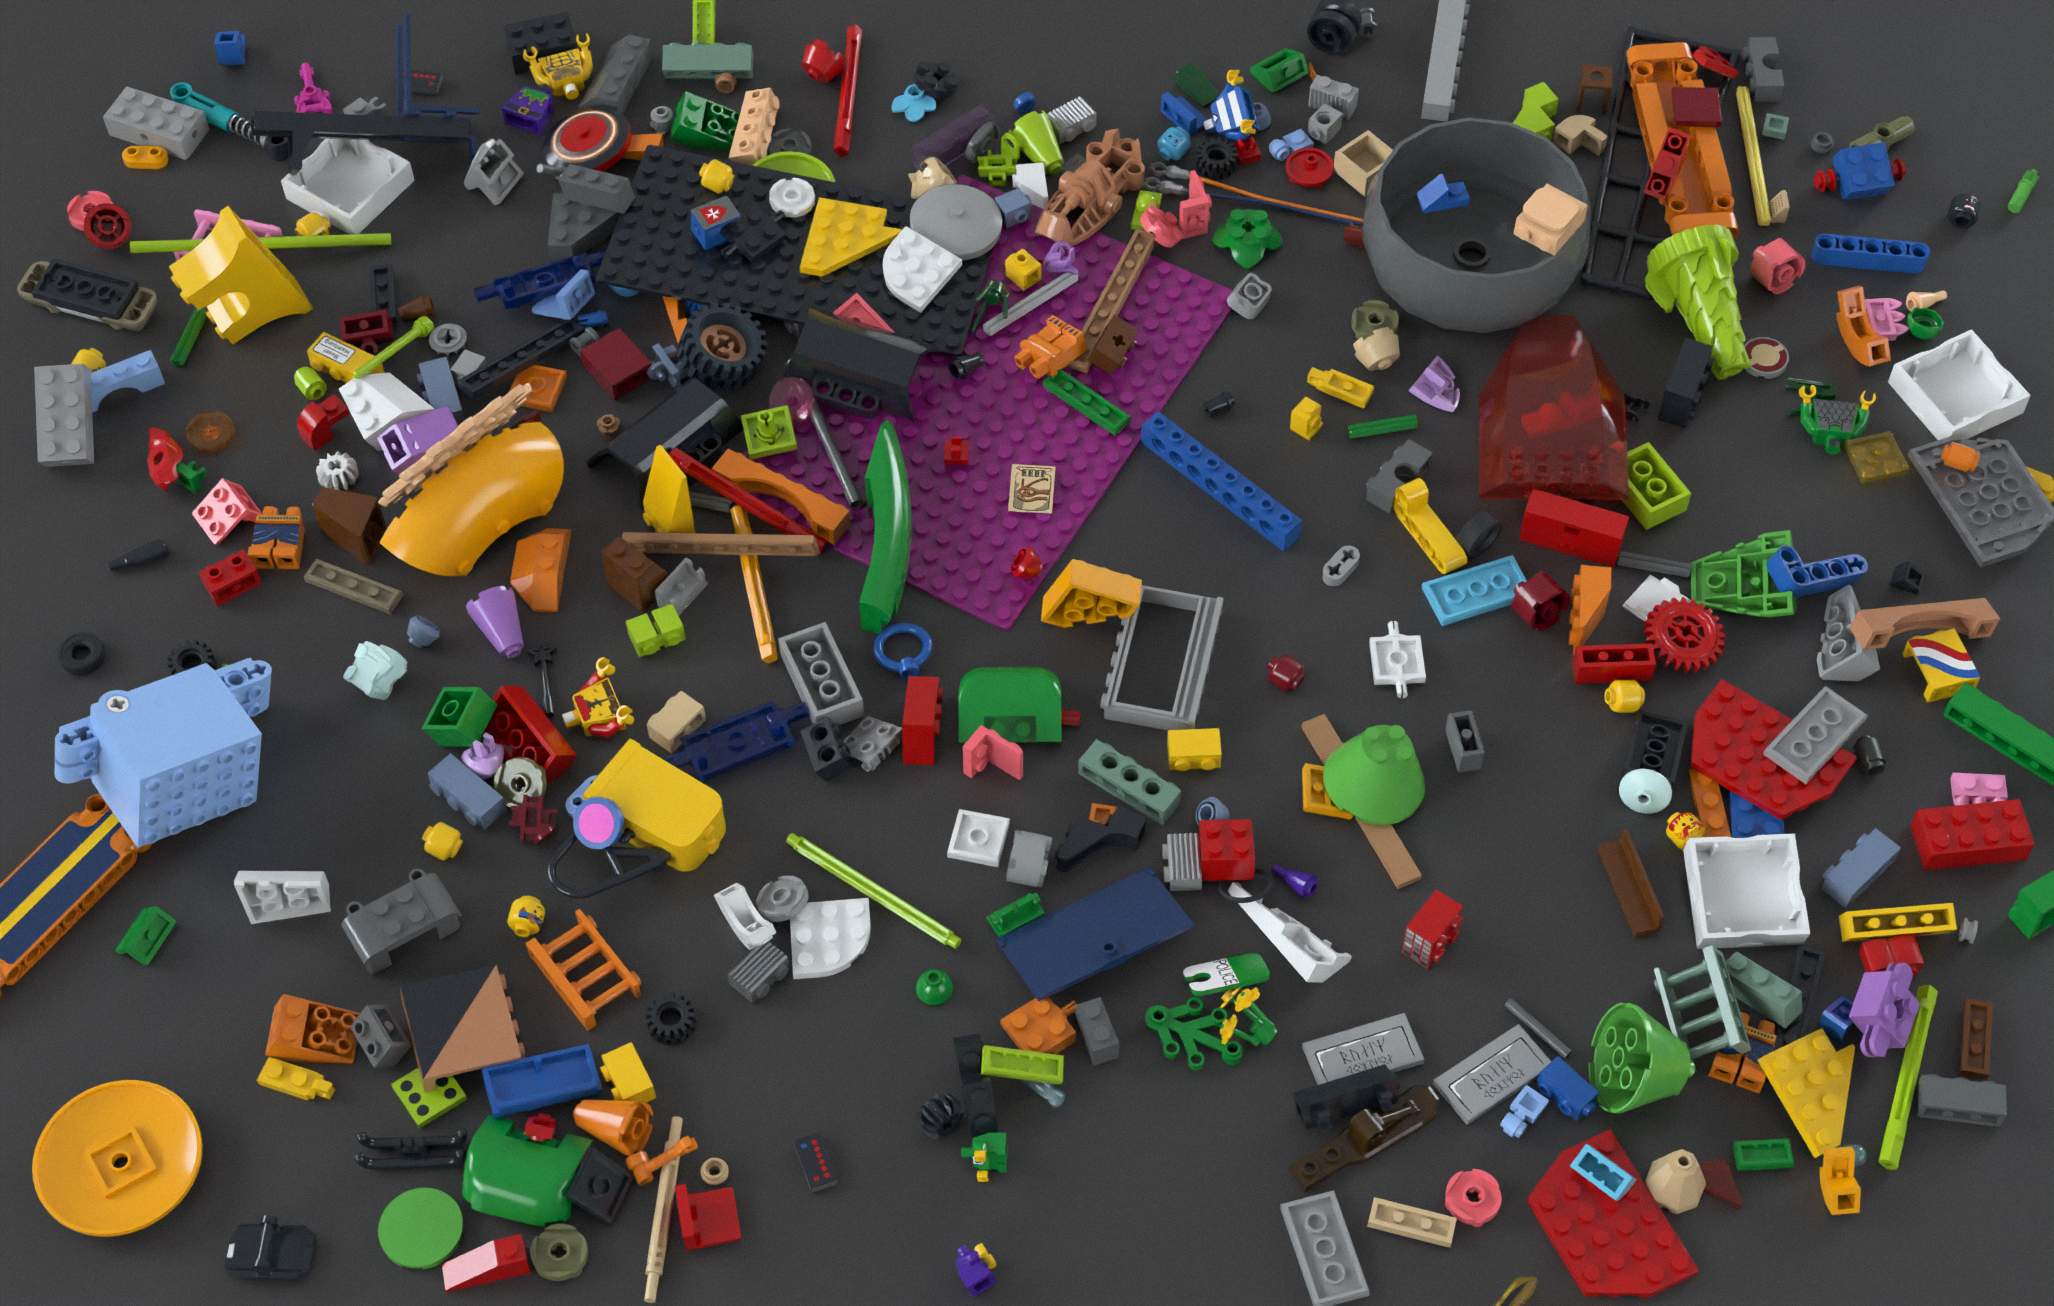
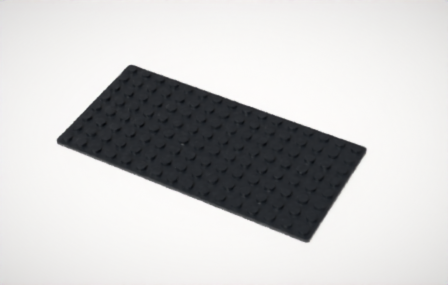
[596,145,994,357]

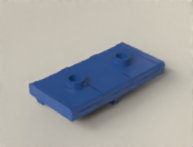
[481,1044,602,1118]

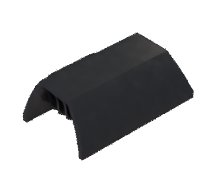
[782,306,939,421]
[587,378,744,511]

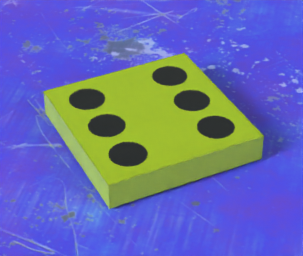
[391,1068,467,1129]

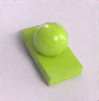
[1131,190,1162,233]

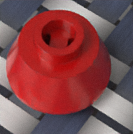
[1011,547,1043,579]

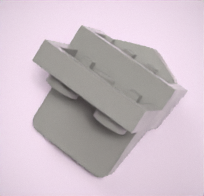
[464,138,524,205]

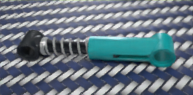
[170,82,288,161]

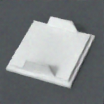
[1622,575,1691,622]

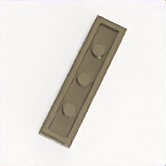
[304,558,403,615]

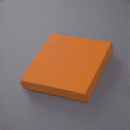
[508,365,568,412]

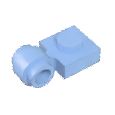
[1269,129,1314,161]
[1500,1085,1549,1138]

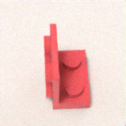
[1179,170,1212,239]
[192,478,262,545]
[963,725,1023,780]

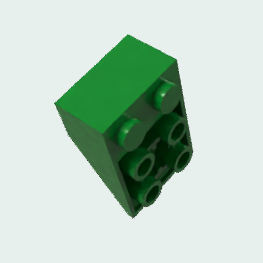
[670,91,740,150]

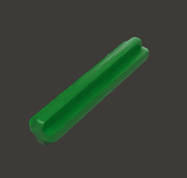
[170,308,207,367]
[1347,414,1418,439]

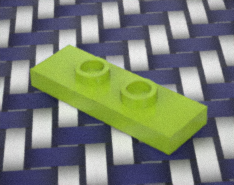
[692,0,715,45]
[981,1045,1064,1085]

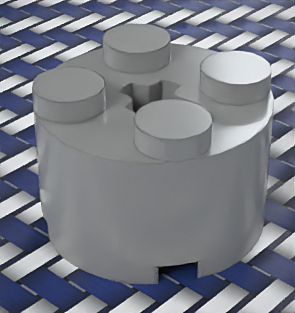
[1006,830,1052,887]

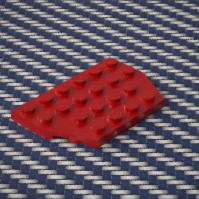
[1690,679,1857,820]
[1527,1129,1699,1298]

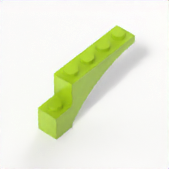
[1513,82,1559,141]

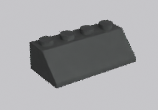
[578,34,653,114]

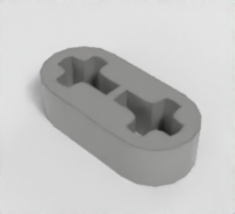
[1322,545,1360,586]

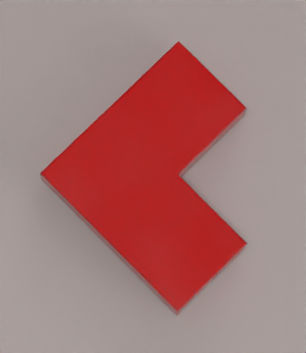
[1692,46,1738,79]

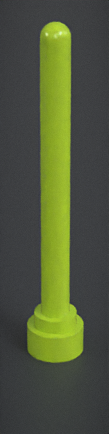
[353,316,434,379]

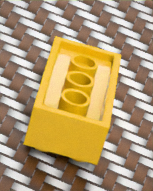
[643,444,695,533]

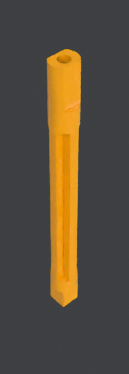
[731,505,778,664]

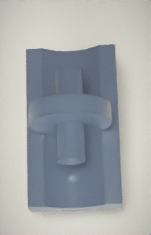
[647,343,689,389]

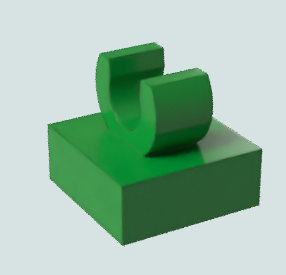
[176,461,207,494]

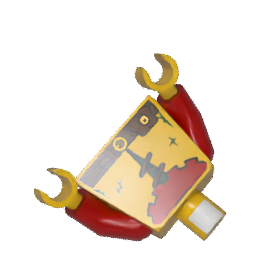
[562,657,634,738]

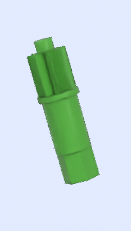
[2008,169,2039,213]

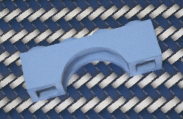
[91,350,165,413]

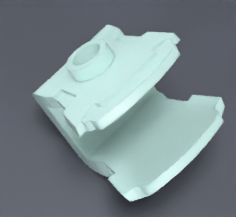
[343,641,407,700]

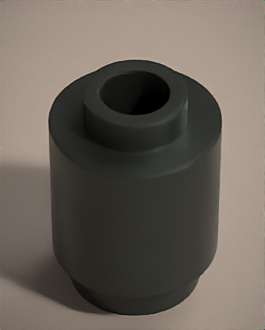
[1853,736,1886,776]

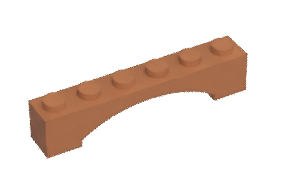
[1849,598,2000,650]

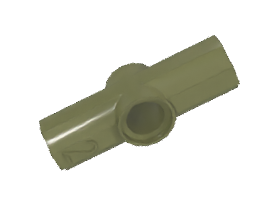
[1849,116,1915,151]

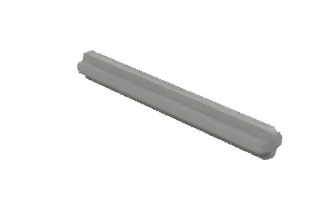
[983,272,1078,336]

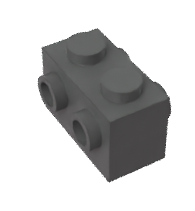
[350,1005,412,1068]

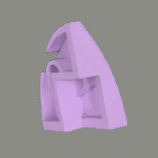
[1409,355,1460,412]

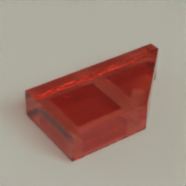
[1699,1158,1743,1209]

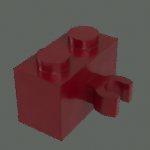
[339,309,395,355]

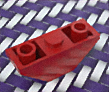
[1643,127,1691,201]

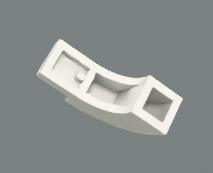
[714,883,776,950]

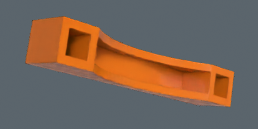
[711,449,851,545]

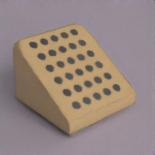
[1768,190,1790,223]

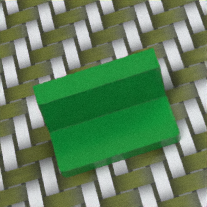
[115,906,177,965]

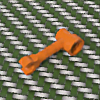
[625,1136,698,1186]

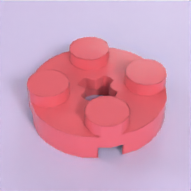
[67,191,113,231]
[1140,205,1184,248]
[1445,1169,1502,1227]

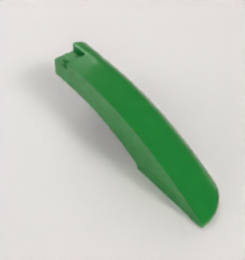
[859,421,912,634]

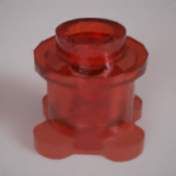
[1343,223,1365,251]

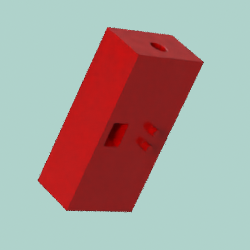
[1519,489,1629,568]

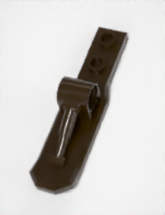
[1289,1085,1439,1192]

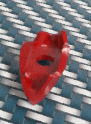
[147,428,183,493]

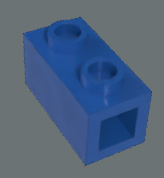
[1536,1056,1599,1121]

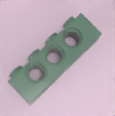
[1078,739,1181,825]

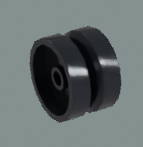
[1307,0,1362,54]

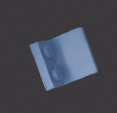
[532,269,595,320]

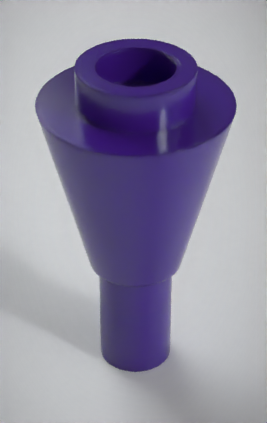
[1271,863,1318,898]

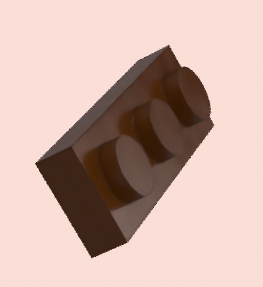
[1959,998,1993,1080]

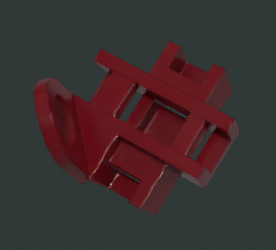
[509,794,558,845]

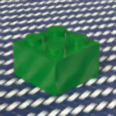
[422,687,497,747]

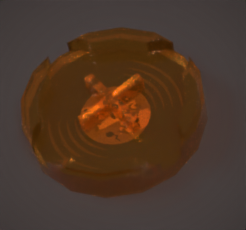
[186,411,235,453]

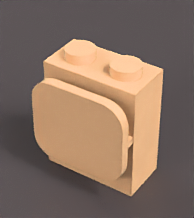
[1514,184,1588,256]

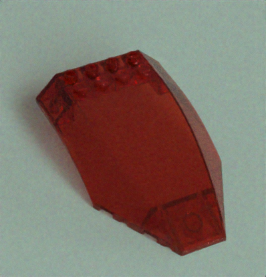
[1479,316,1628,500]

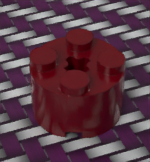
[1512,571,1570,631]

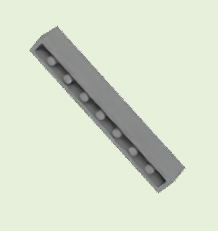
[1421,0,1470,122]

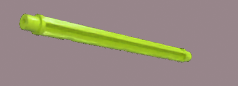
[786,833,962,949]

